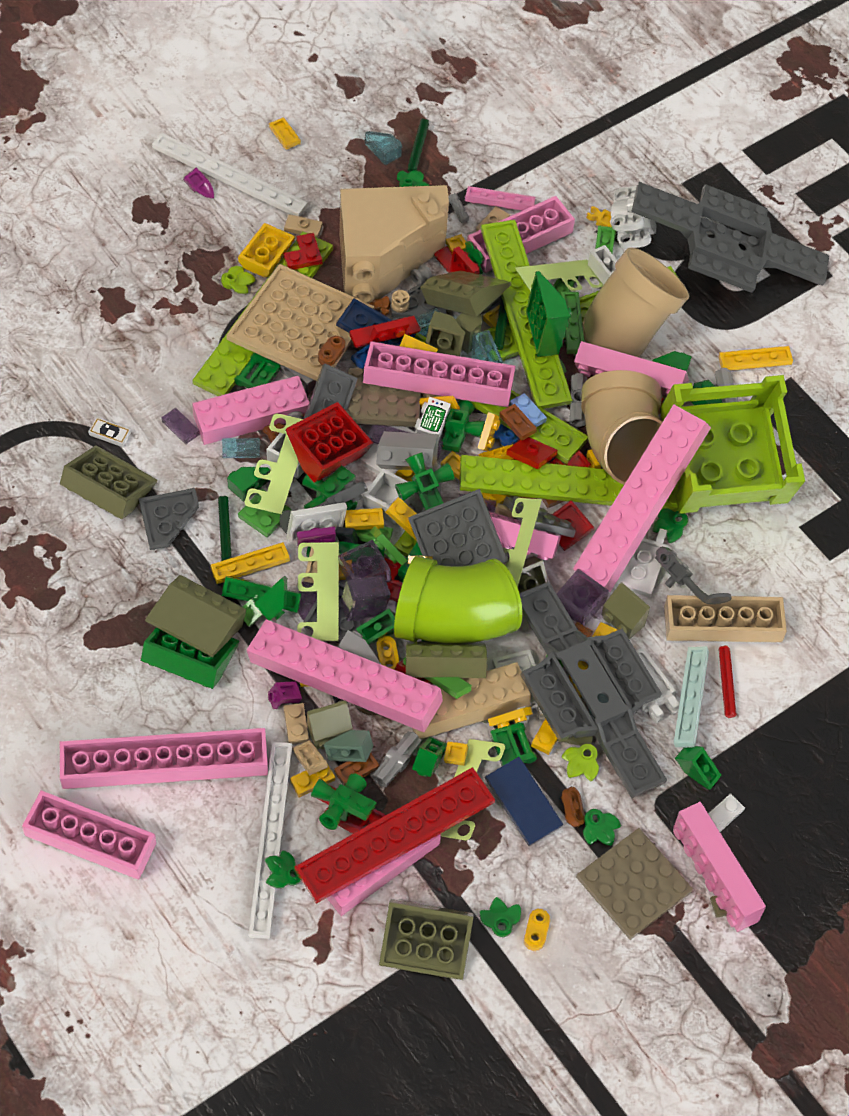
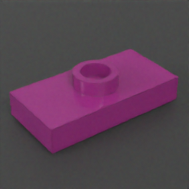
[297,526,336,546]

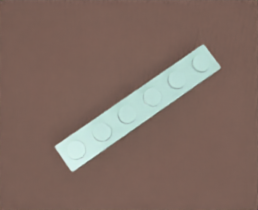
[674,646,709,748]

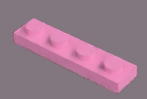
[465,186,536,211]

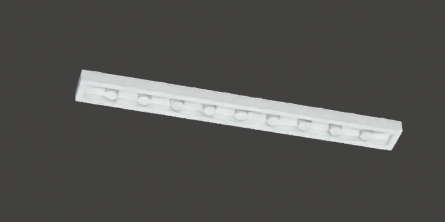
[152,133,308,217]
[249,742,292,939]

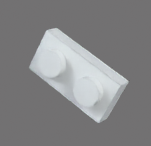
[708,794,745,832]

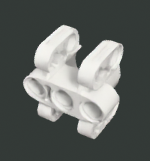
[610,186,656,249]

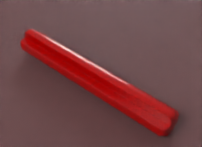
[718,645,736,718]

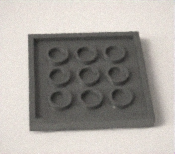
[408,489,508,566]

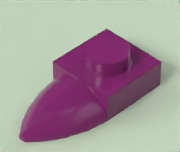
[183,167,214,199]

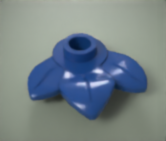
[493,423,519,446]

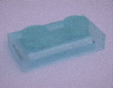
[222,438,260,458]

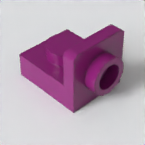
[268,682,302,709]

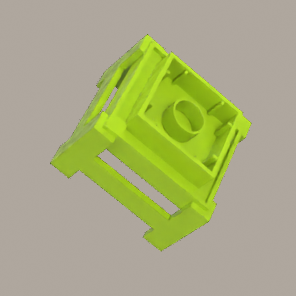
[660,375,805,514]

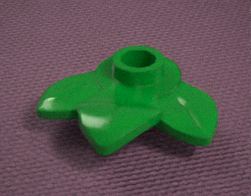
[397,170,429,187]
[464,241,484,274]
[652,508,688,543]
[583,809,621,846]
[265,850,301,889]
[480,897,521,937]

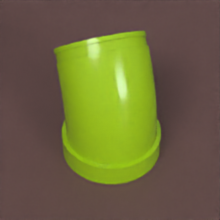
[394,555,523,644]

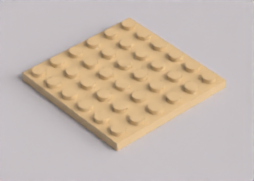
[227,264,374,381]

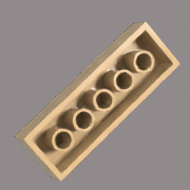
[664,595,787,642]
[412,662,531,739]

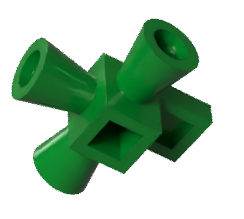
[441,400,485,453]
[395,452,455,511]
[302,465,358,510]
[311,773,377,830]

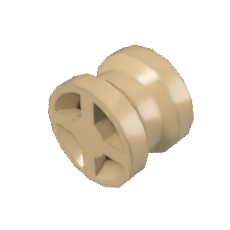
[391,290,409,313]

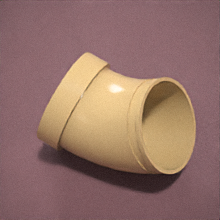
[582,247,689,357]
[581,370,662,485]

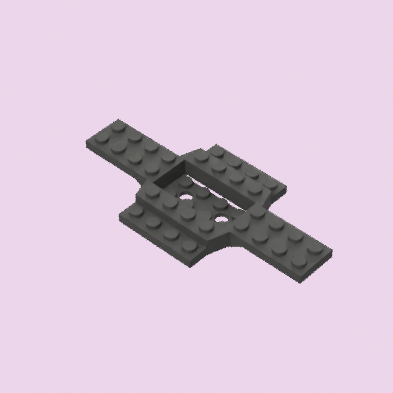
[631,182,830,292]
[520,582,667,798]

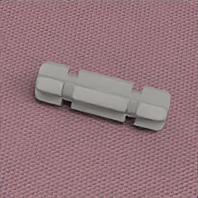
[449,193,469,223]

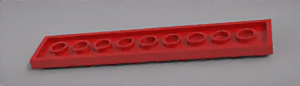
[295,767,495,904]

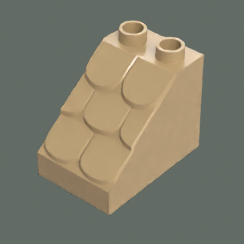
[339,185,449,303]

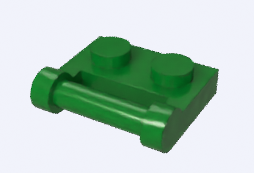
[234,353,280,388]
[490,722,537,766]

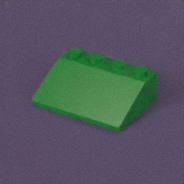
[526,271,571,357]
[140,627,240,689]

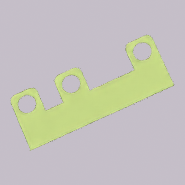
[515,260,603,291]
[245,414,303,514]
[504,498,542,588]
[297,542,339,641]
[440,739,505,840]

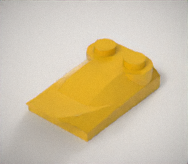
[238,223,295,277]

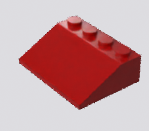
[285,402,373,483]

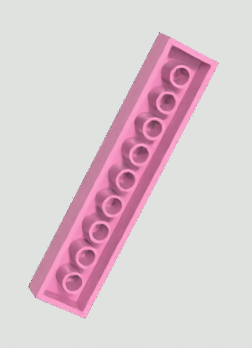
[573,404,711,592]
[246,619,443,732]
[60,728,268,789]

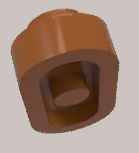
[318,336,346,366]
[562,786,585,827]

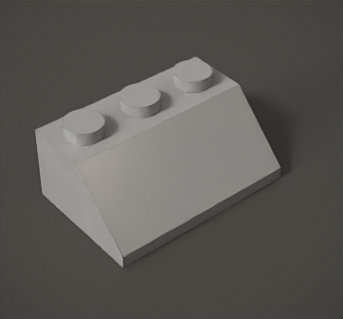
[376,431,439,472]

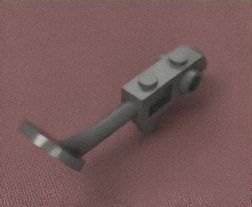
[280,481,368,534]
[655,546,732,604]

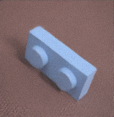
[509,393,547,427]

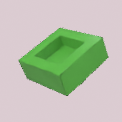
[243,599,264,627]

